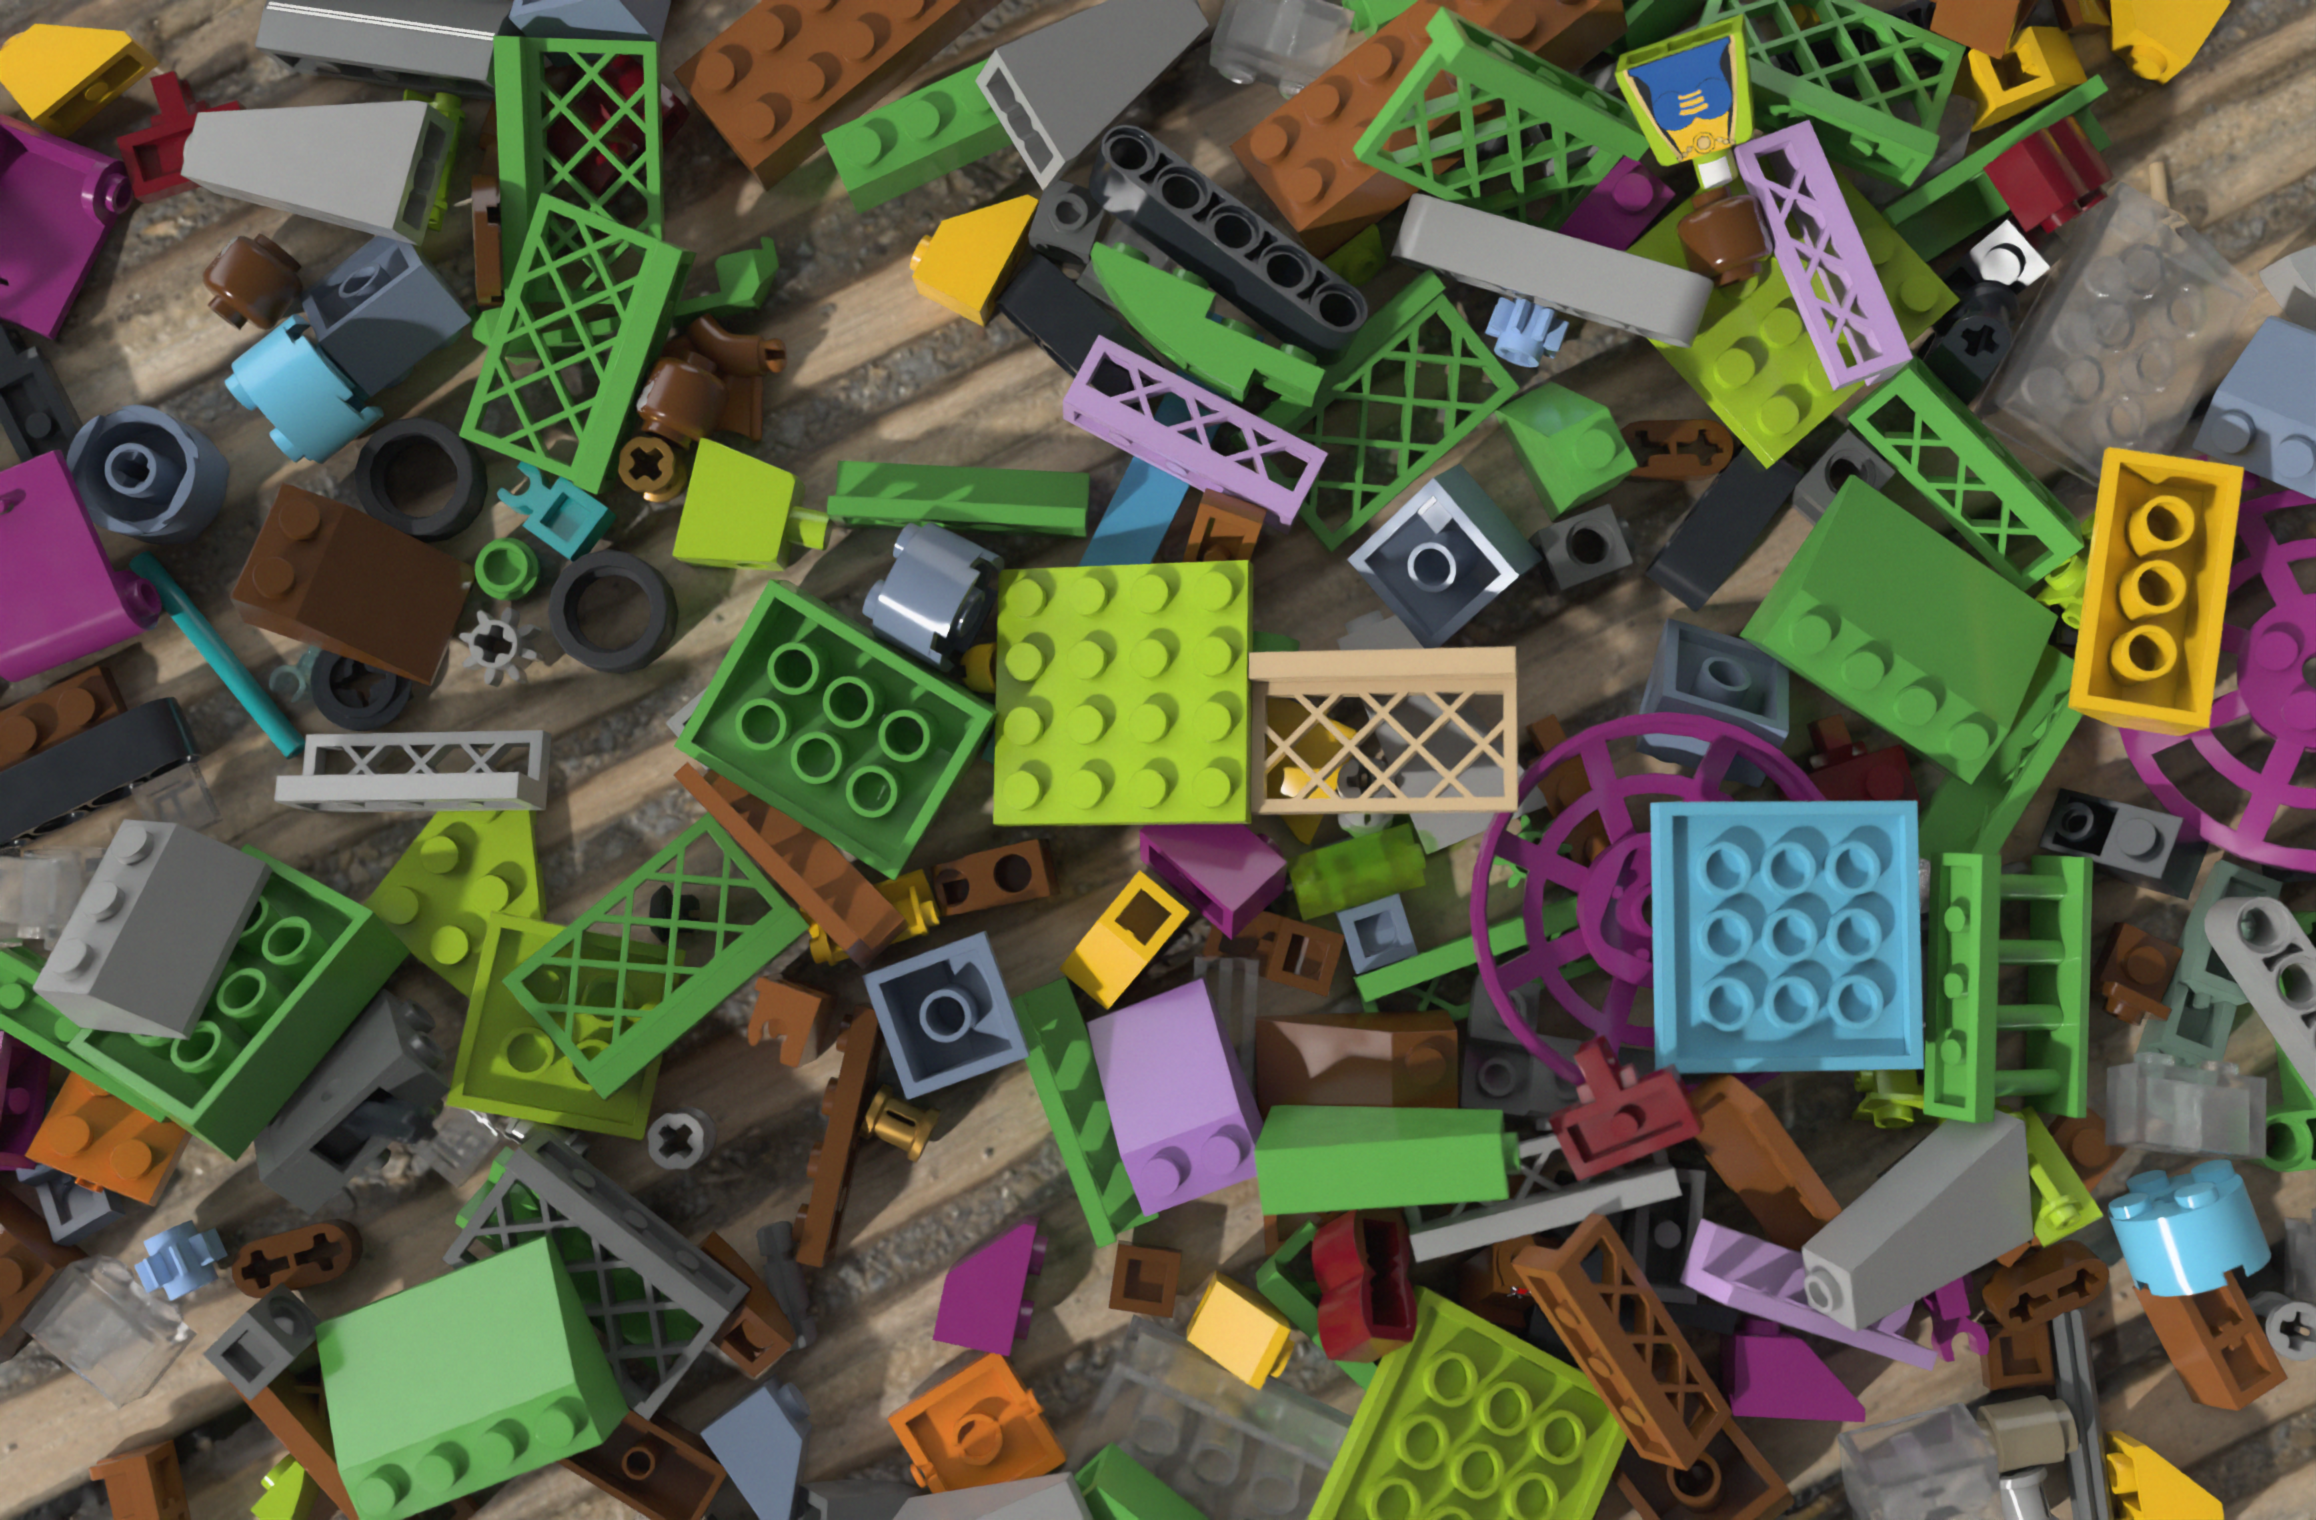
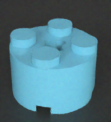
[224,314,384,464]
[2108,1159,2271,1296]

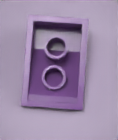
[1086,976,1264,1217]

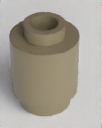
[1970,1395,2078,1473]

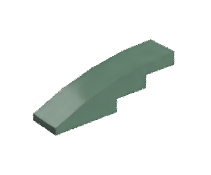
[2120,860,2282,1130]

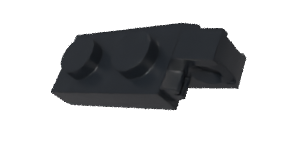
[0,322,84,463]

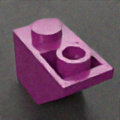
[932,1215,1048,1356]

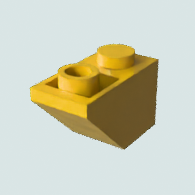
[1951,26,2088,134]
[1059,870,1190,1010]
[1186,1271,1295,1390]
[2105,1430,2225,1520]

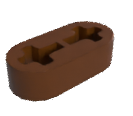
[1620,419,1734,483]
[232,1219,363,1298]
[1982,1240,2109,1332]

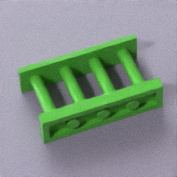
[1923,852,2093,1123]

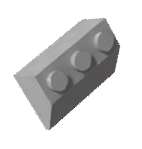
[32,819,273,1040]

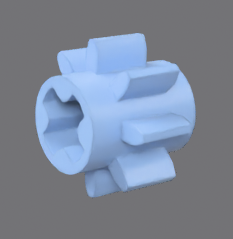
[1485,297,1569,367]
[134,1220,228,1301]

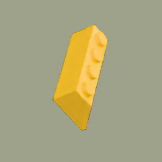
[2068,447,2244,736]

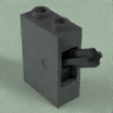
[254,988,450,1216]

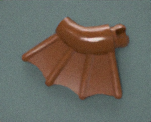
[660,313,788,442]

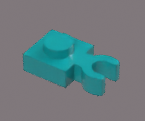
[497,461,617,562]

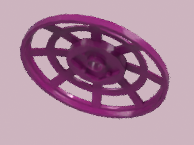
[2118,490,2316,873]
[1470,712,1827,1093]

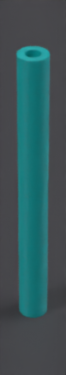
[129,551,306,760]

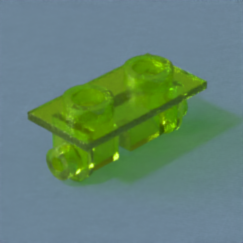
[1285,823,1426,921]

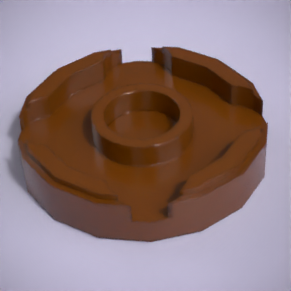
[471,175,504,306]

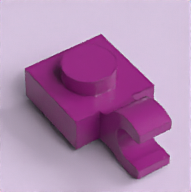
[1921,1272,1989,1362]

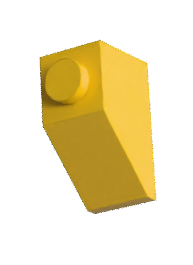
[2104,0,2231,85]
[0,23,160,139]
[910,194,1040,327]

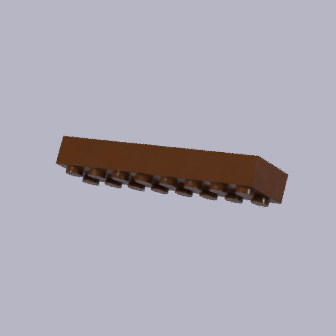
[555,1405,728,1520]

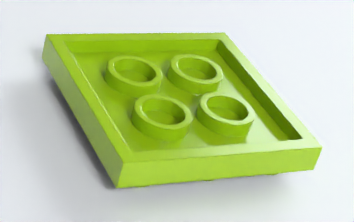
[446,910,686,1140]

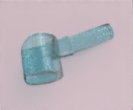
[269,645,322,702]

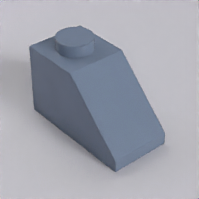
[700,1373,812,1520]

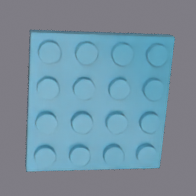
[1650,801,1924,1073]

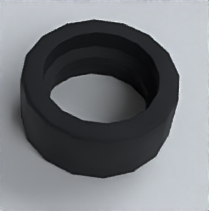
[354,417,488,543]
[548,549,679,674]

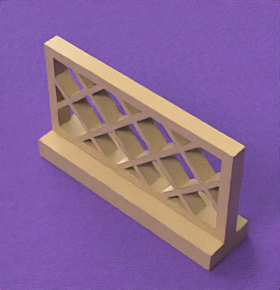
[1249,647,1518,815]

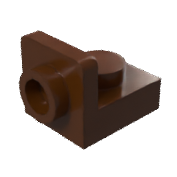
[2089,922,2184,1026]

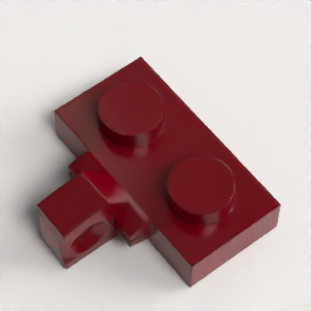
[116,71,247,204]
[1774,714,1922,806]
[1548,1035,1705,1181]

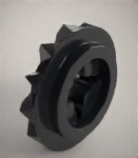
[310,649,414,731]

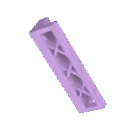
[1733,120,1913,391]
[1063,335,1328,535]
[1680,1218,1938,1371]

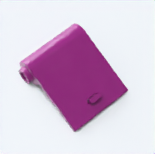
[0,113,134,340]
[0,450,162,682]

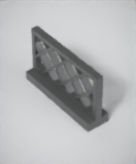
[442,1128,750,1421]

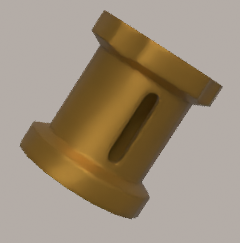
[618,436,688,503]
[858,1083,942,1163]

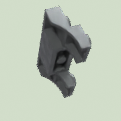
[1458,975,1712,1152]

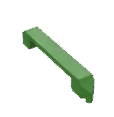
[467,237,779,365]

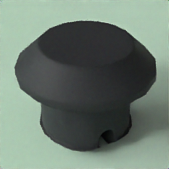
[649,885,700,942]

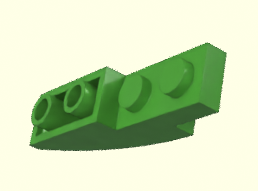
[1090,242,1325,408]

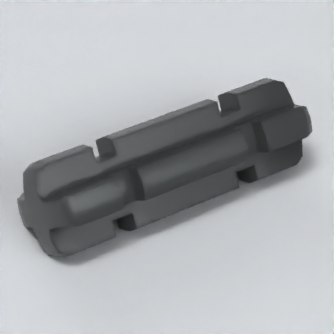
[756,1221,817,1350]

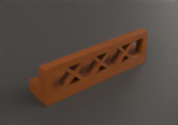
[673,762,910,970]
[1690,1072,1843,1252]
[1511,1213,1732,1471]
[229,1339,481,1520]

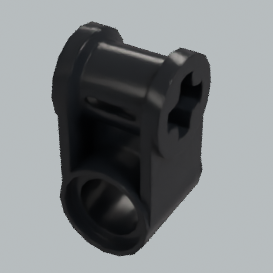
[1916,282,2019,406]

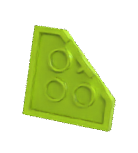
[363,810,547,999]

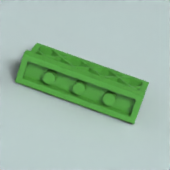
[1696,0,1966,191]
[1352,6,1650,233]
[493,36,665,305]
[459,192,697,495]
[1228,268,1520,553]
[501,812,810,1101]

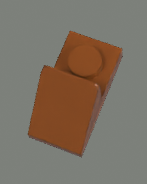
[1182,488,1267,563]

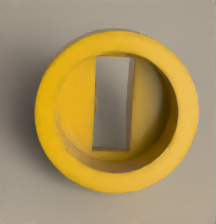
[960,642,997,694]

